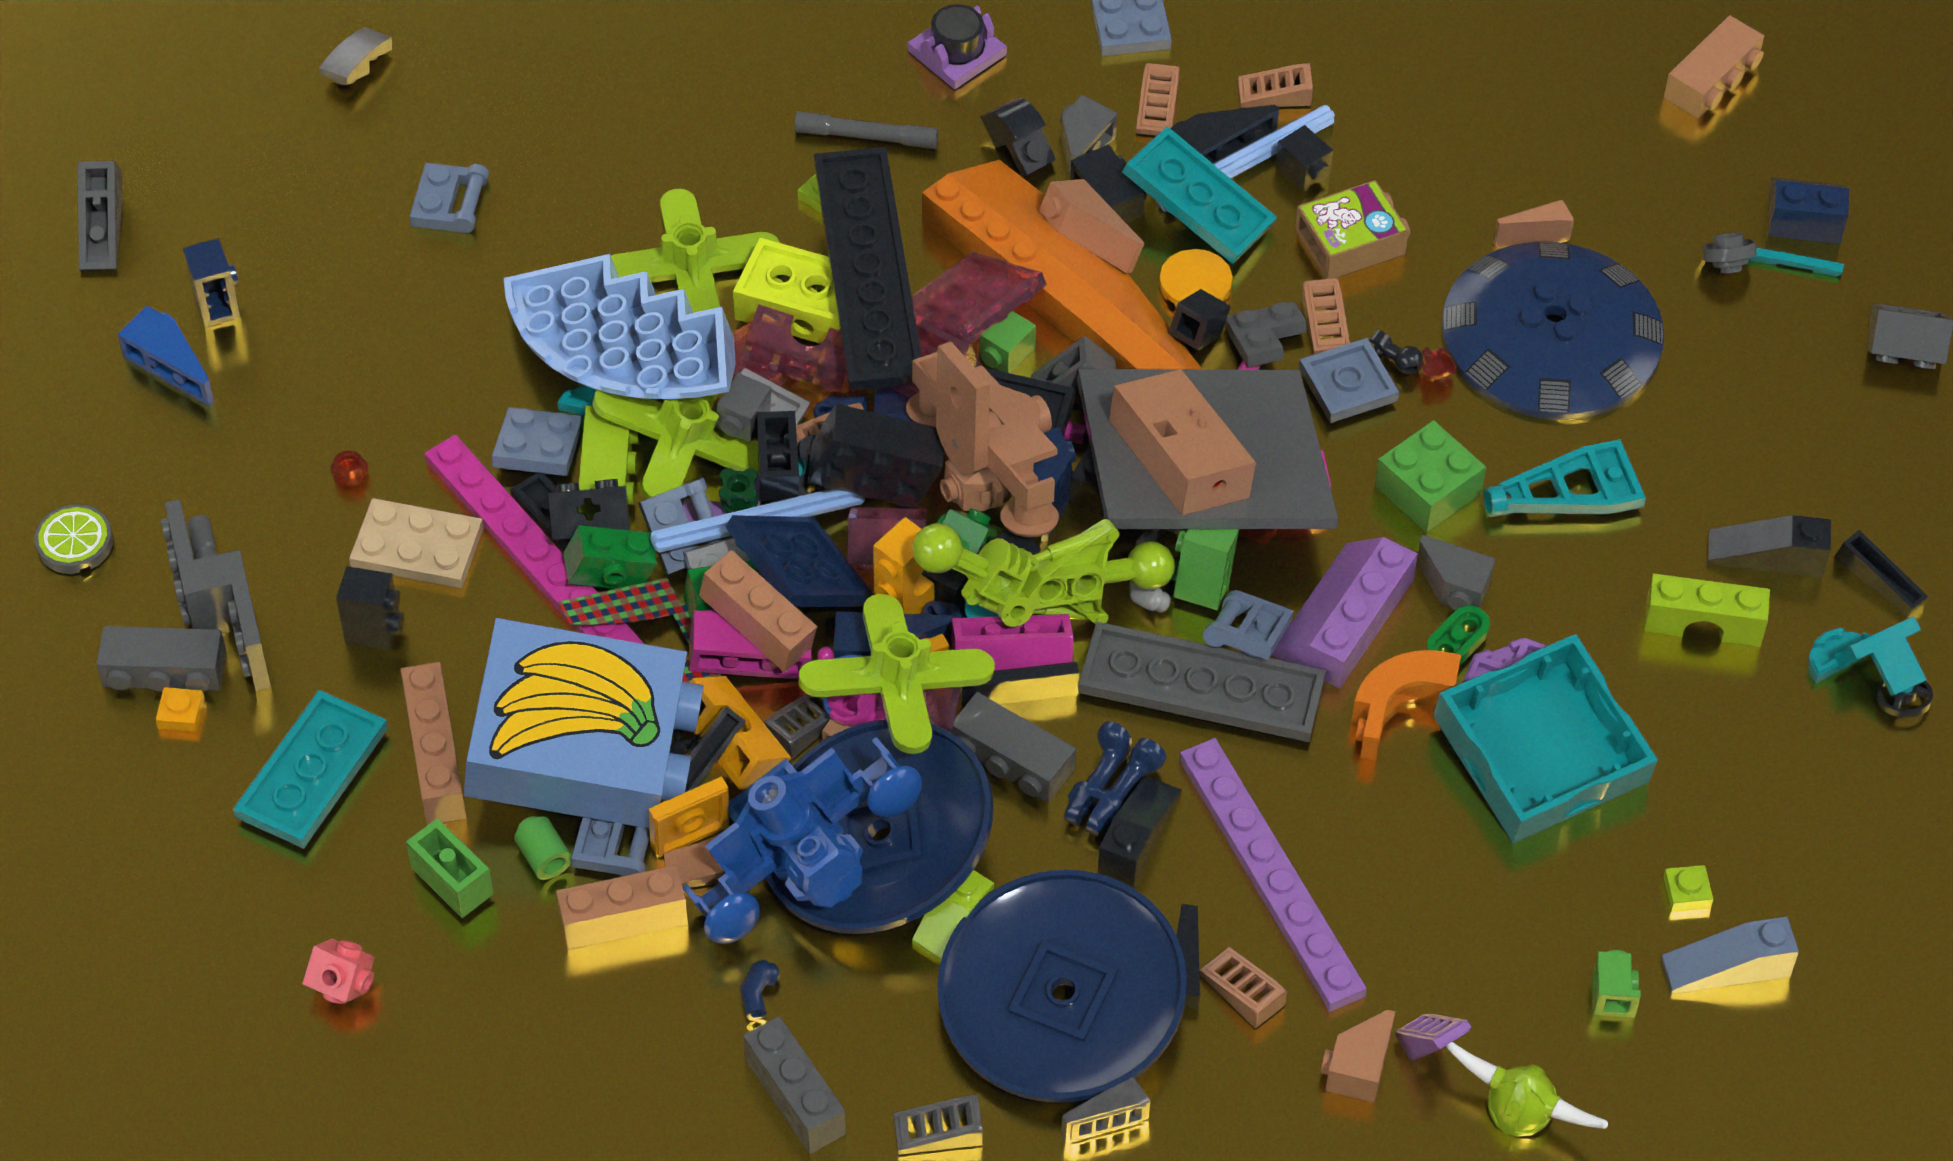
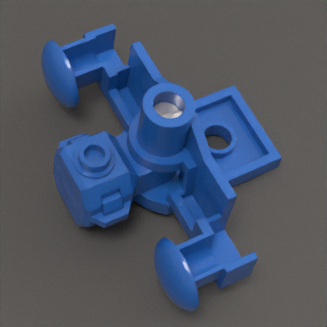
[683,737,922,944]

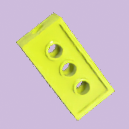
[733,238,843,350]

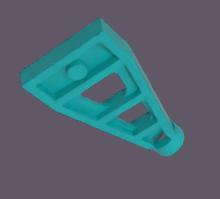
[1483,440,1646,518]

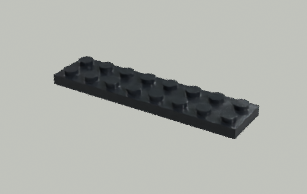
[814,147,922,391]

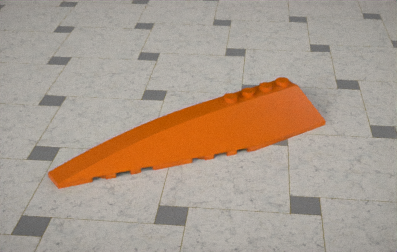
[922,160,1203,370]

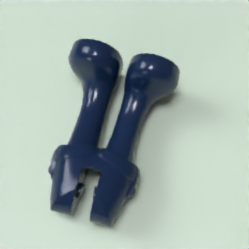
[1064,721,1167,837]

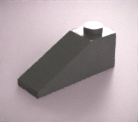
[78,161,122,271]

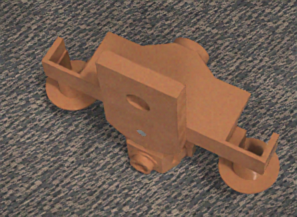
[906,342,1059,538]

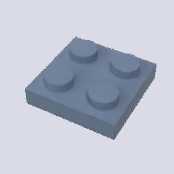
[1091,0,1172,56]
[1299,338,1399,423]
[492,407,583,476]

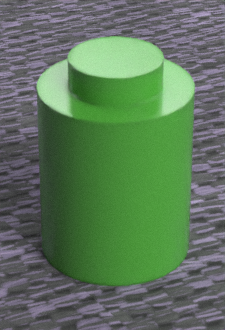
[514,816,572,880]

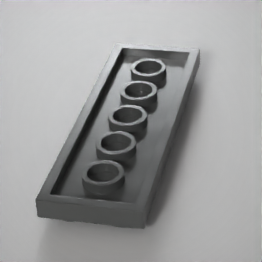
[1078,622,1326,742]

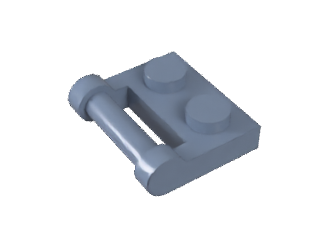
[410,163,489,233]
[638,478,723,574]
[1203,590,1294,660]
[571,817,650,877]

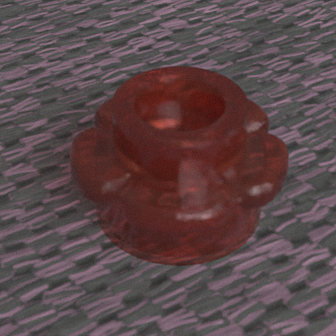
[330,450,368,485]

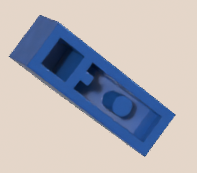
[118,306,214,407]

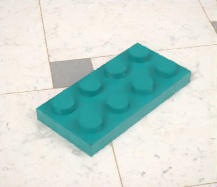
[1122,126,1278,264]
[233,690,388,849]

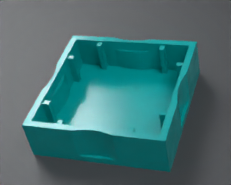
[1433,634,1658,843]

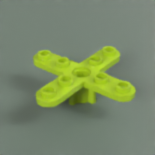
[611,189,780,313]
[592,390,759,499]
[798,594,995,754]

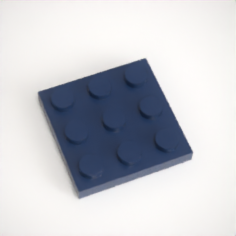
[725,515,874,607]

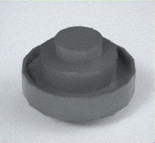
[1702,232,1757,273]

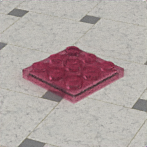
[912,252,1047,345]

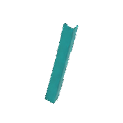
[1748,248,1844,277]

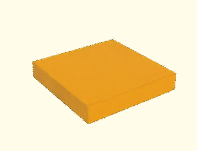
[648,776,729,858]

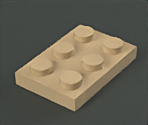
[349,498,484,588]

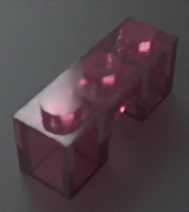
[741,304,849,394]

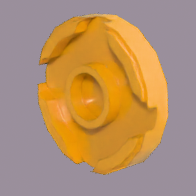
[1159,249,1233,308]

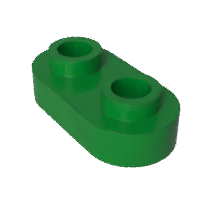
[1426,606,1490,666]

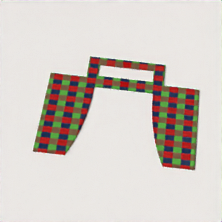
[558,578,721,683]

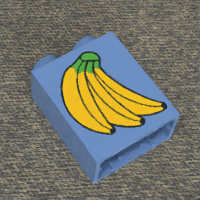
[463,618,704,828]

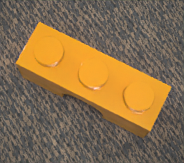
[873,517,934,614]
[690,676,791,790]

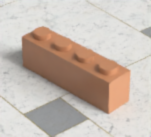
[401,662,467,825]

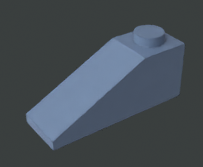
[1661,917,1799,994]

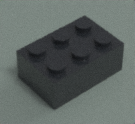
[808,403,944,508]

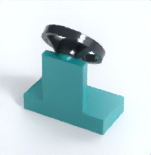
[1834,616,1933,718]

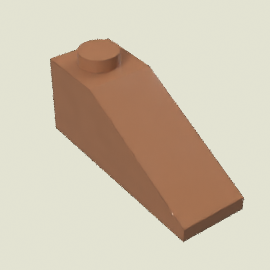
[1039,179,1144,273]

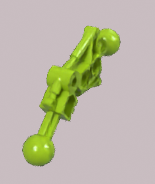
[912,519,1175,627]

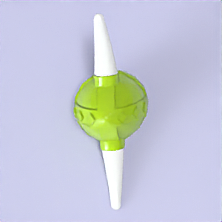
[1446,1042,1608,1137]

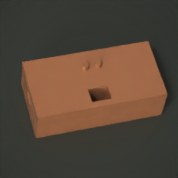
[1109,369,1256,516]

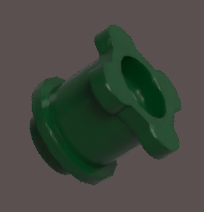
[719,468,758,513]

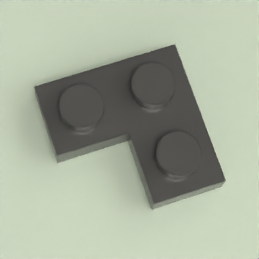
[1225,301,1307,367]

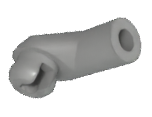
[1130,580,1171,613]

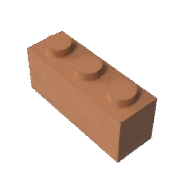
[1664,15,1764,118]
[699,550,817,672]
[556,865,688,950]

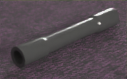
[794,111,939,150]

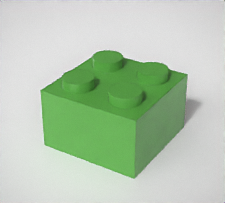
[1374,420,1486,533]

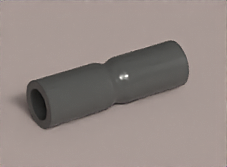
[187,515,218,559]

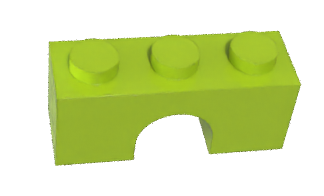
[1644,573,1770,647]

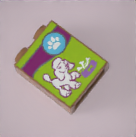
[1295,180,1410,279]

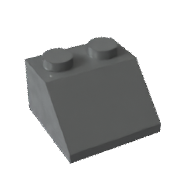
[1868,303,1953,369]

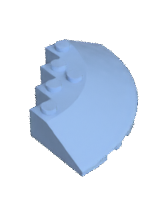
[503,254,736,399]

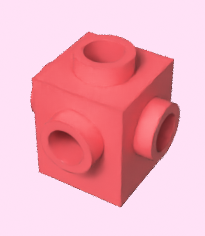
[302,938,375,1004]

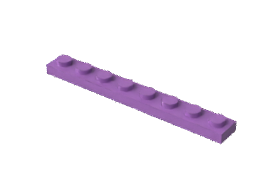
[1179,738,1367,1012]

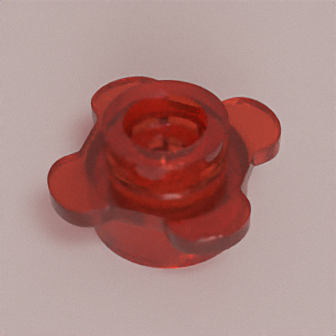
[1422,347,1456,387]

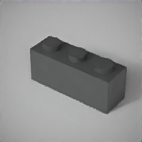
[97,626,227,692]
[950,692,1076,803]
[743,1016,846,1154]

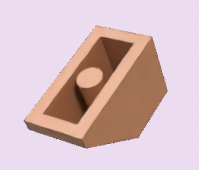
[1321,1010,1396,1103]

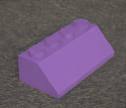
[1272,537,1418,689]

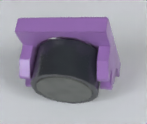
[908,4,1007,89]

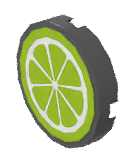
[34,504,113,574]

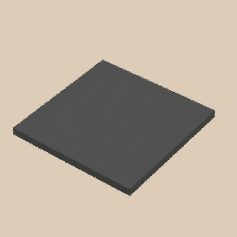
[1077,369,1338,529]

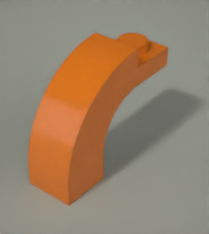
[1351,650,1461,761]

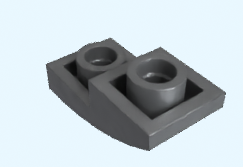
[319,27,392,85]

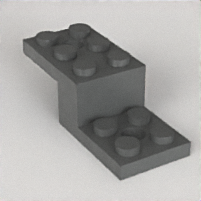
[160,499,271,691]

